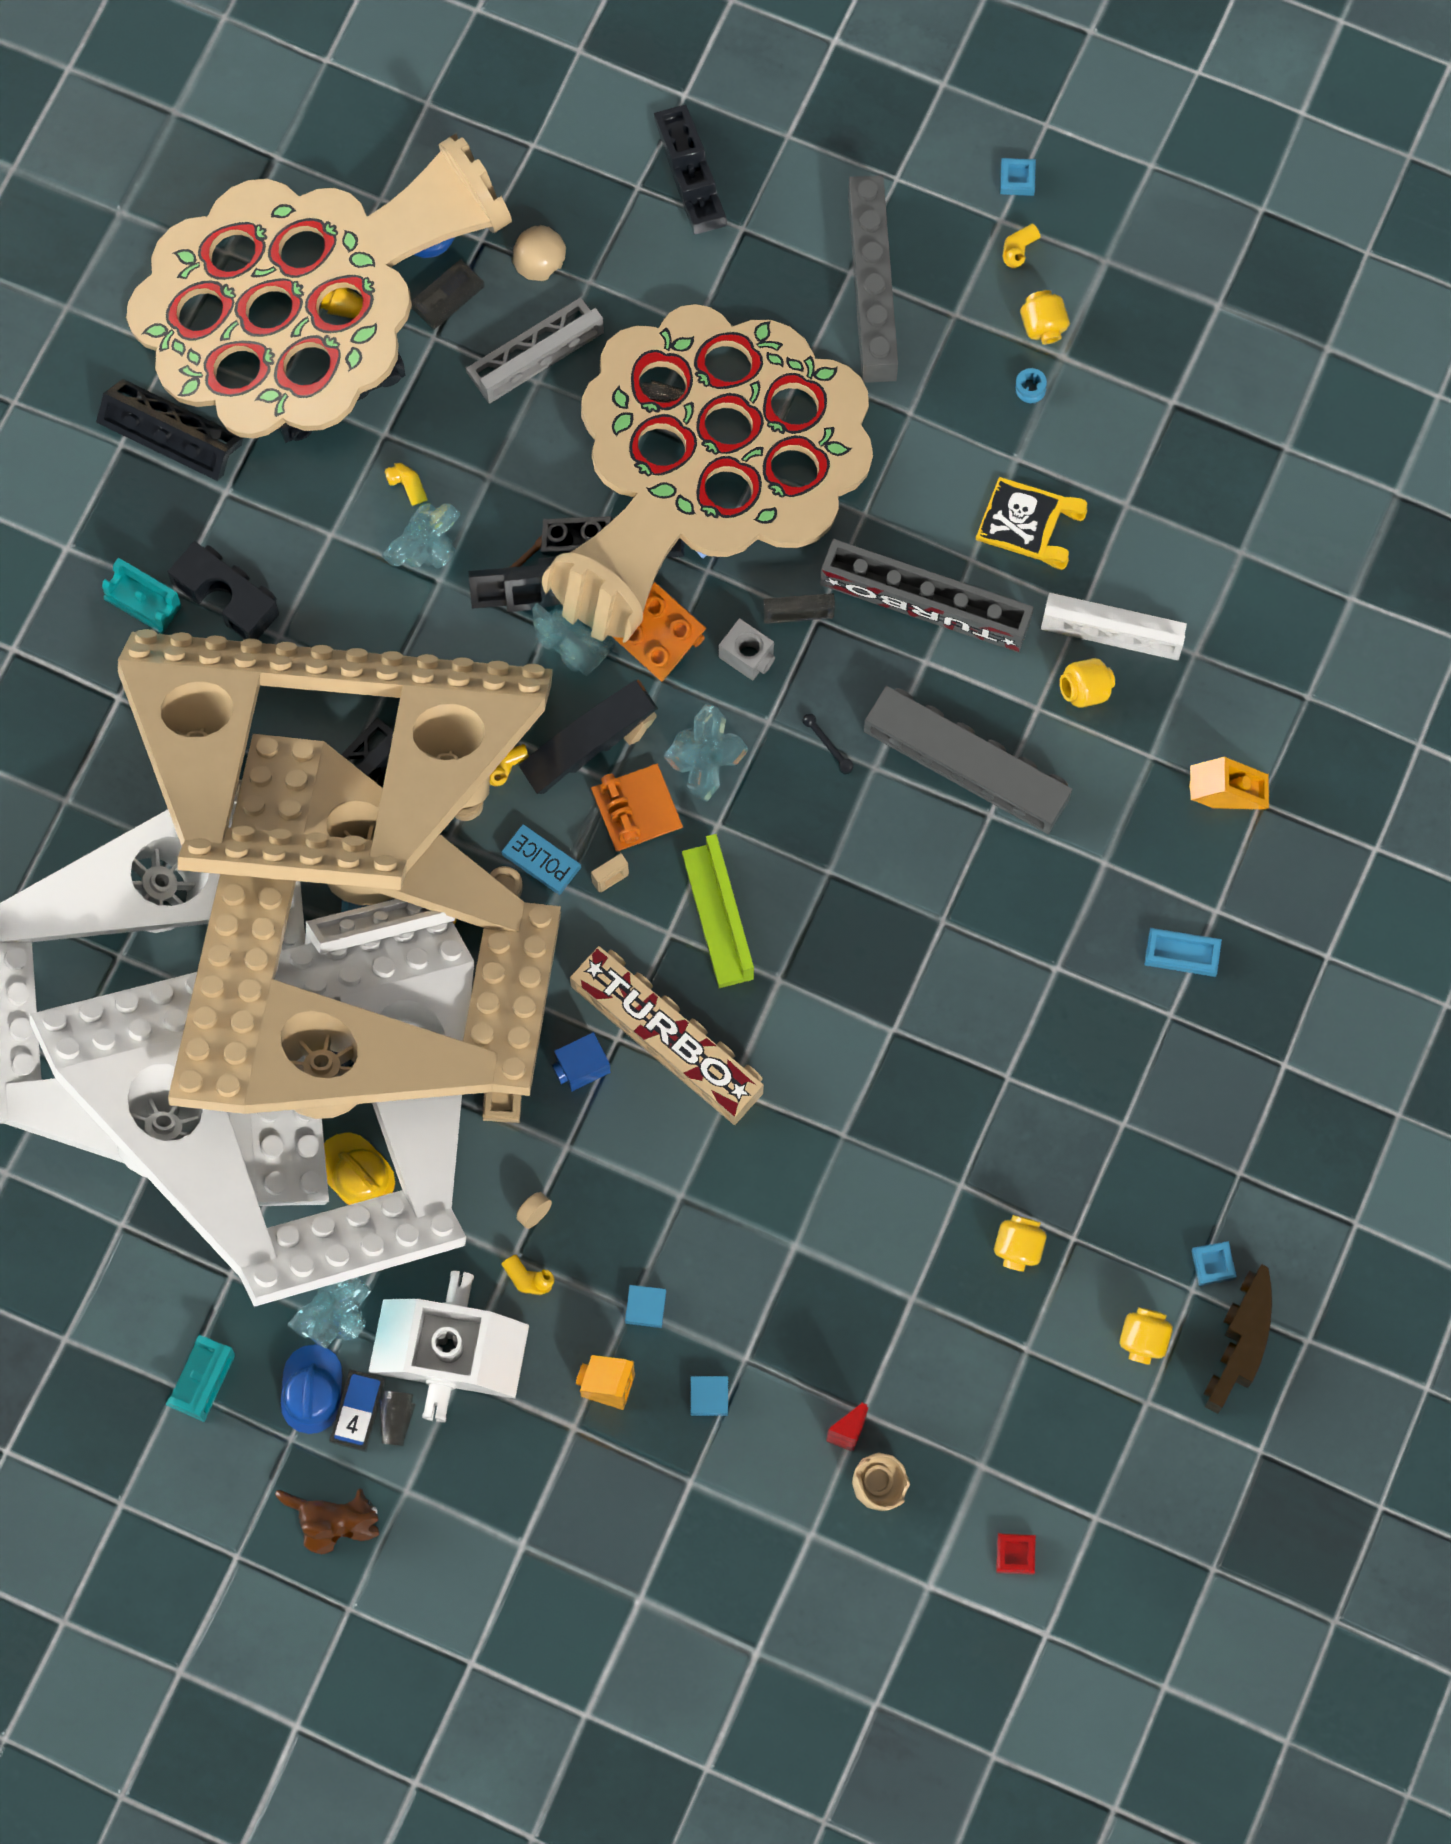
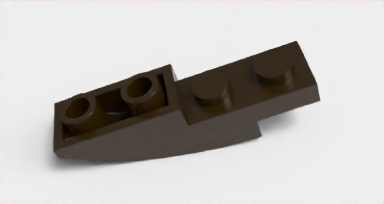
[1203,1264,1272,1414]

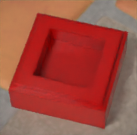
[996,1533,1036,1575]

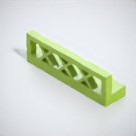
[682,834,754,988]

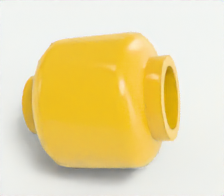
[1020,290,1070,345]
[1060,658,1115,708]
[994,1215,1047,1272]
[1119,1307,1173,1365]

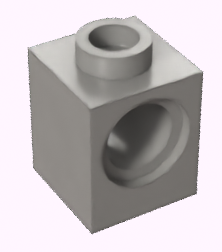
[719,618,775,681]

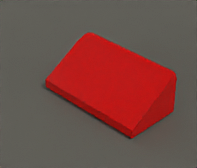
[826,1402,869,1452]

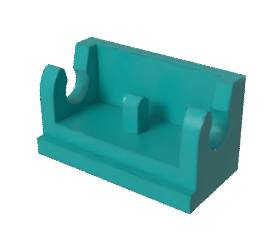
[102,558,182,634]
[166,1335,236,1422]

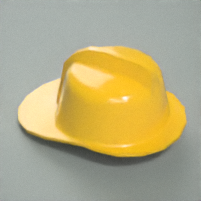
[324,1132,395,1205]

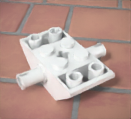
[369,1271,529,1422]

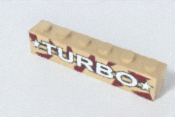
[570,946,764,1125]

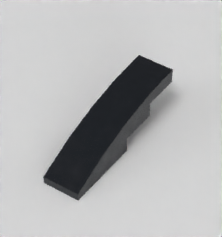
[654,104,727,235]
[518,680,658,794]

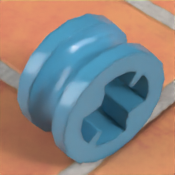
[1015,368,1047,403]

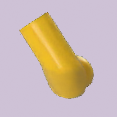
[1002,223,1040,268]
[385,463,428,506]
[490,744,529,786]
[501,1254,554,1295]

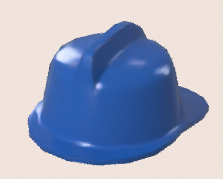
[281,1344,343,1434]

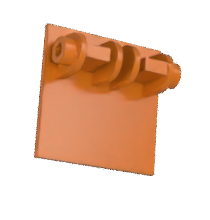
[612,582,706,682]
[591,763,683,852]

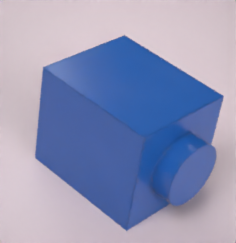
[552,1032,611,1092]

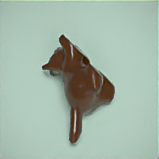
[275,1488,379,1555]

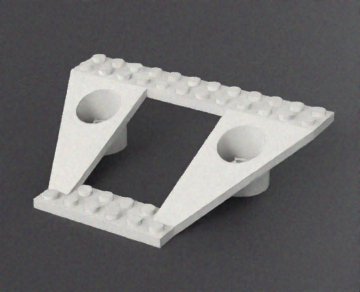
[0,780,329,1206]
[30,921,474,1307]

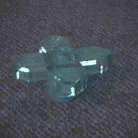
[382,504,461,569]
[664,703,748,802]
[288,1278,371,1348]

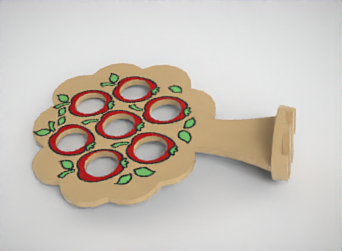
[126,133,512,439]
[542,304,873,643]

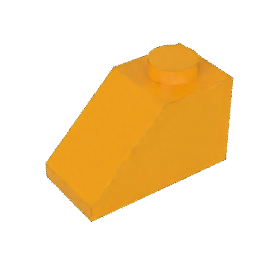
[1189,757,1269,810]
[576,1355,635,1410]

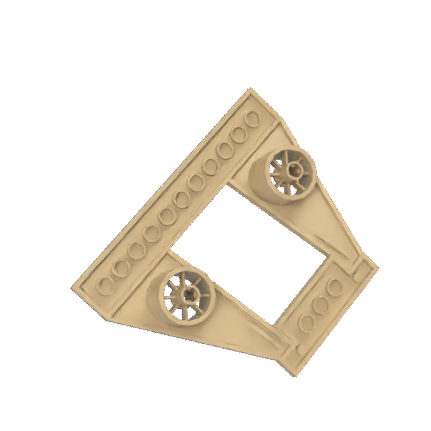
[118,629,553,890]
[168,734,561,1119]

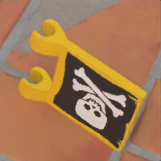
[976,477,1087,570]

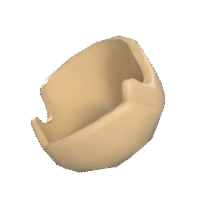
[512,225,567,281]
[852,1453,910,1511]

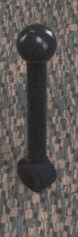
[802,714,853,774]

